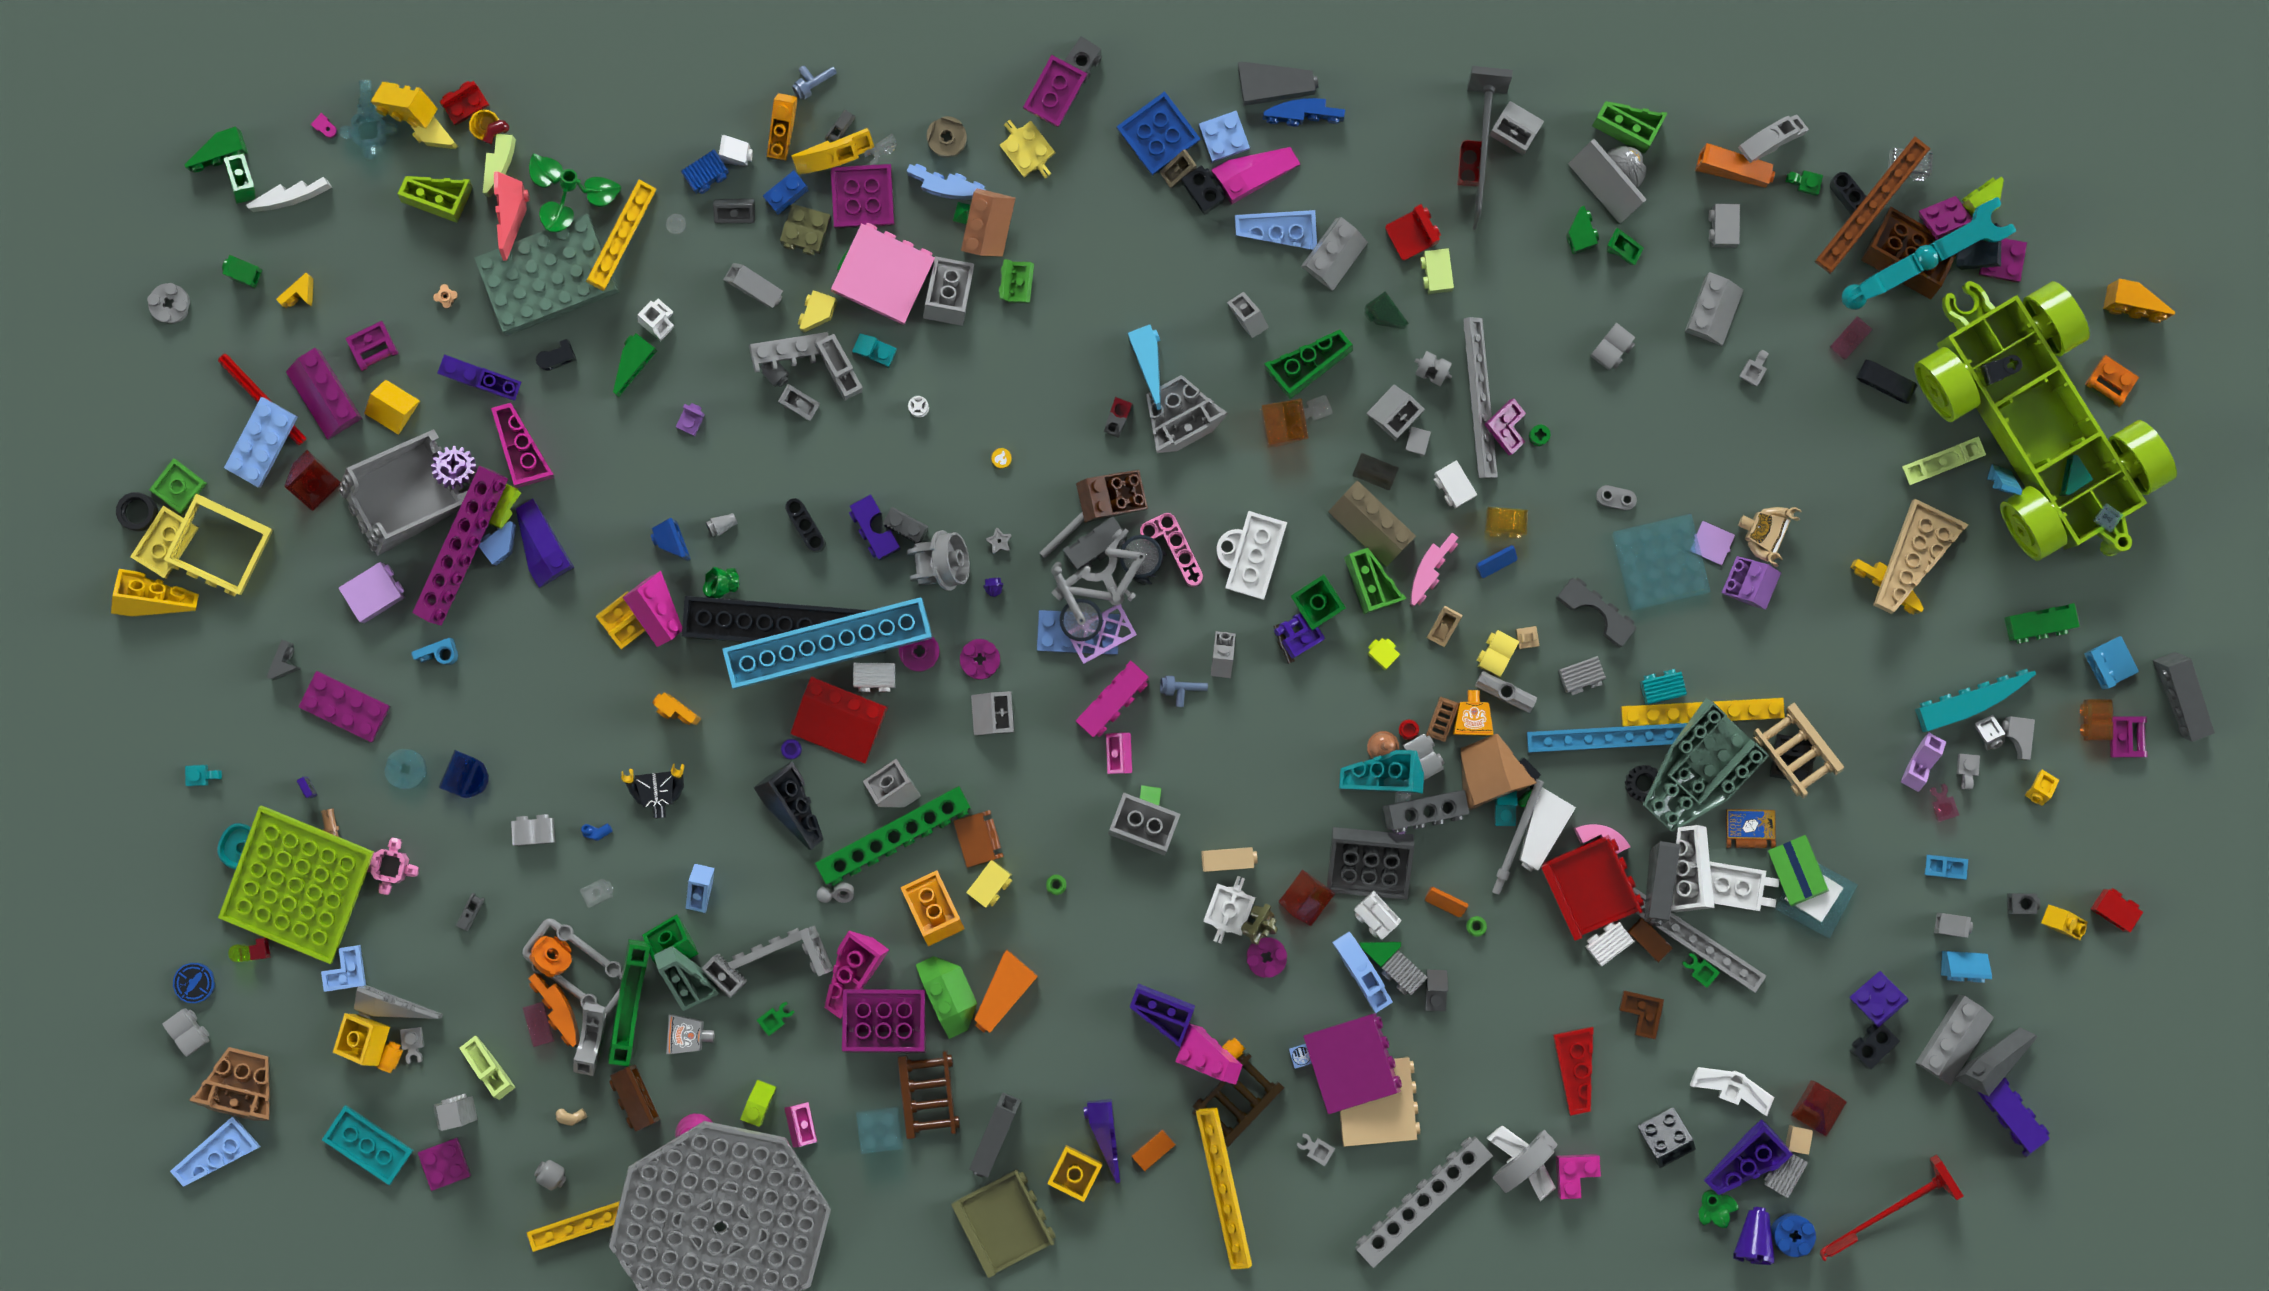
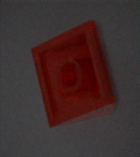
[1279,869,1335,926]

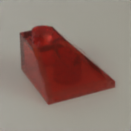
[285,450,341,511]
[1791,1080,1847,1137]

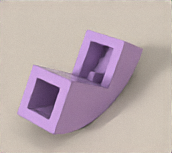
[1901,732,1946,792]

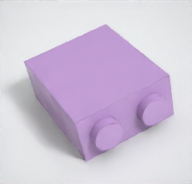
[339,562,405,623]

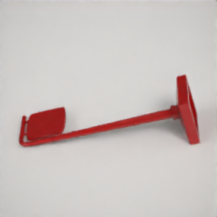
[1820,1154,1964,1261]

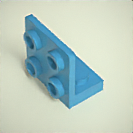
[2084,636,2139,690]

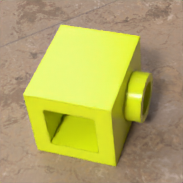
[1367,638,1400,670]

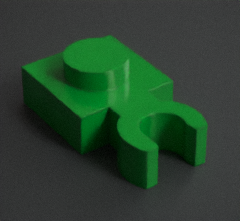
[1682,953,1720,988]
[757,1002,795,1036]

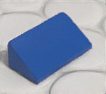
[1476,545,1517,578]

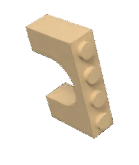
[1201,847,1258,872]

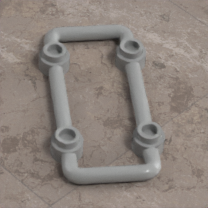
[522,919,623,1015]

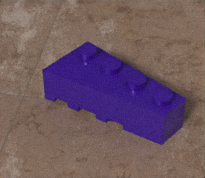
[1977,1077,2050,1158]

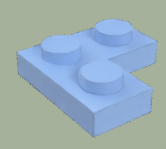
[321,945,366,992]

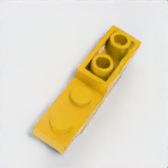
[791,128,875,175]
[1850,559,1924,615]

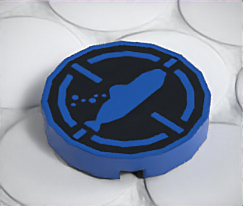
[173,963,215,1003]

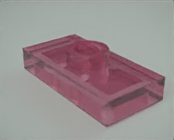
[1830,316,1872,360]
[523,1002,554,1047]

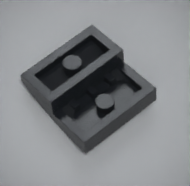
[1770,734,1816,782]

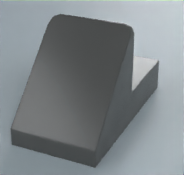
[266,640,301,680]
[1425,969,1448,1011]

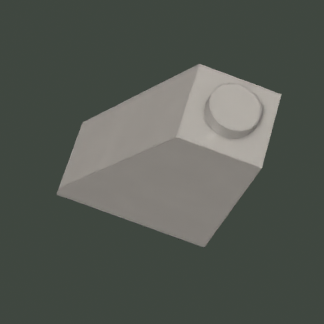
[723,263,783,308]

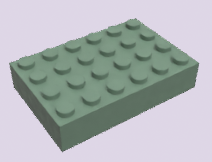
[474,214,620,336]

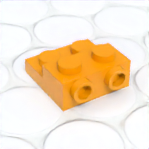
[652,692,701,725]

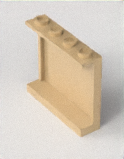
[1339,1056,1420,1146]

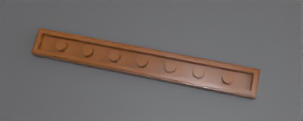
[1814,136,1931,274]

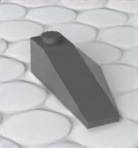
[1955,1028,2037,1096]

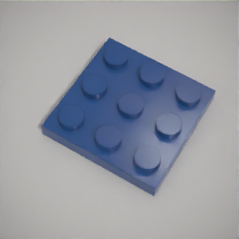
[1117,91,1201,176]

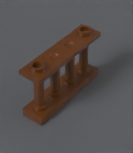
[898,1050,960,1139]

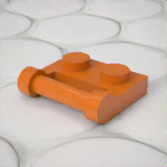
[2085,355,2139,407]

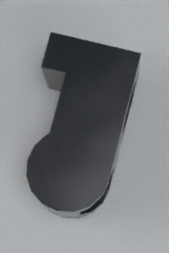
[536,339,577,371]

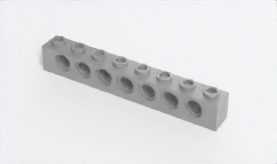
[1355,1136,1493,1268]

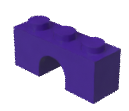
[849,494,901,560]

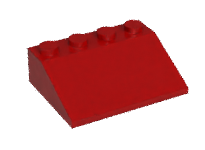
[790,677,888,764]

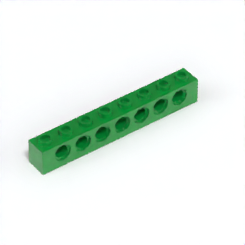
[815,786,971,886]

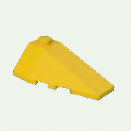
[111,569,199,616]

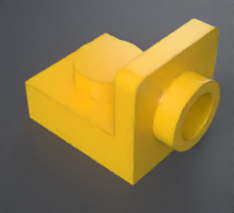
[2025,769,2059,806]

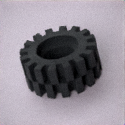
[1625,765,1658,802]

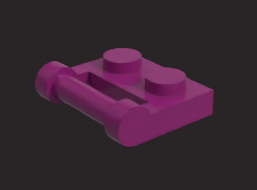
[345,321,399,371]
[2110,716,2148,757]

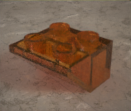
[1261,398,1309,448]

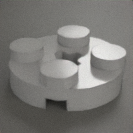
[147,283,190,324]

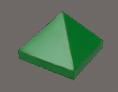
[953,202,971,225]

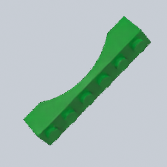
[608,939,650,1066]

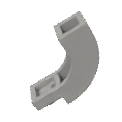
[573,1003,607,1076]
[1493,1129,1558,1193]

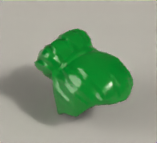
[703,567,740,598]

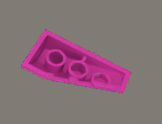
[1211,147,1300,205]
[824,931,889,1019]

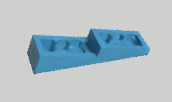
[1987,464,2023,495]

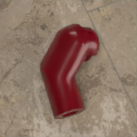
[482,120,509,145]

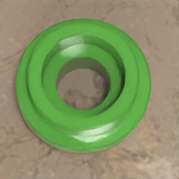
[1046,875,1067,895]
[1466,916,1487,937]

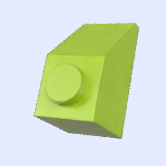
[740,1080,776,1127]

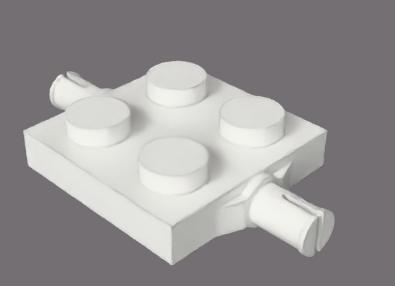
[1203,876,1255,944]

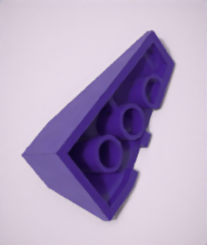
[516,499,574,588]
[1084,1099,1120,1183]

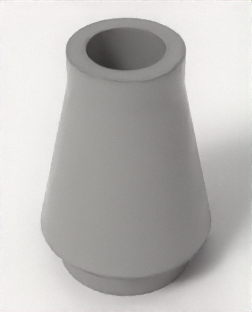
[706,513,738,537]

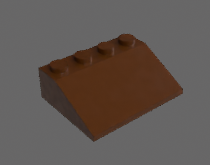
[1861,206,1957,300]

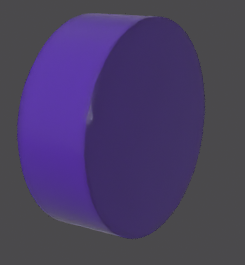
[781,739,802,760]

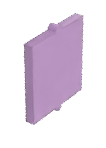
[1689,521,1735,565]

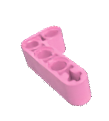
[1140,513,1203,587]

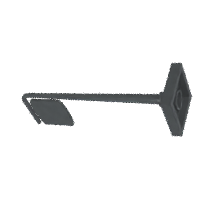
[1467,66,1513,230]

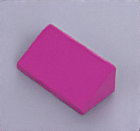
[1106,733,1132,774]
[785,1102,817,1148]

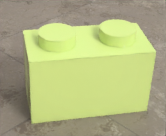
[1420,248,1454,294]

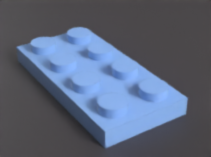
[224,397,298,487]

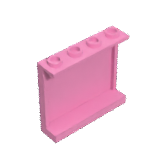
[831,223,935,325]

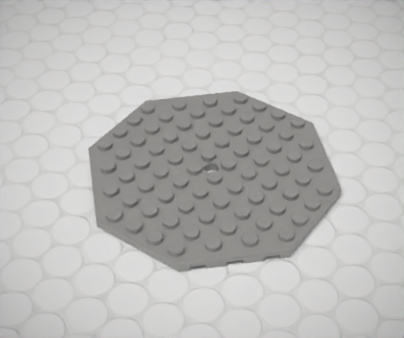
[609,1121,831,1291]

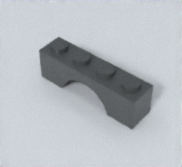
[1556,578,1637,648]

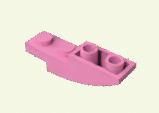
[1410,533,1459,607]

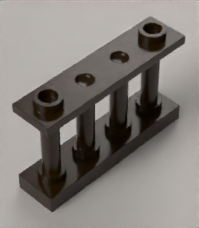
[1192,1053,1284,1147]

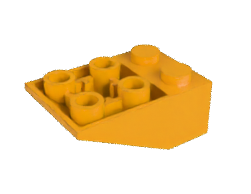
[2103,278,2175,323]

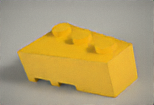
[371,82,438,129]

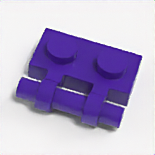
[1274,613,1325,659]

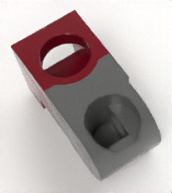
[1104,397,1133,438]

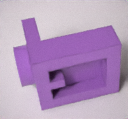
[676,403,705,436]

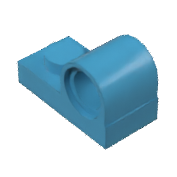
[411,638,458,665]

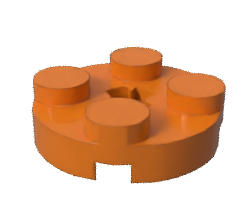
[529,936,572,977]

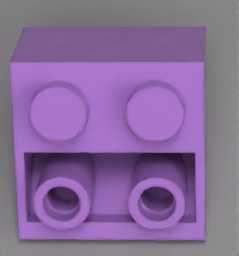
[1722,556,1781,610]

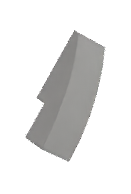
[816,334,863,401]

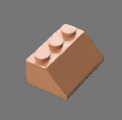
[961,188,1016,256]

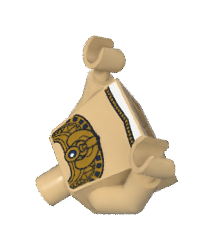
[1738,507,1802,567]

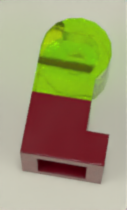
[228,938,271,962]

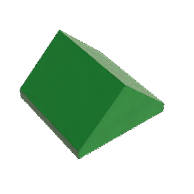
[1291,574,1346,630]

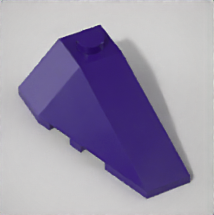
[1704,1119,1793,1195]

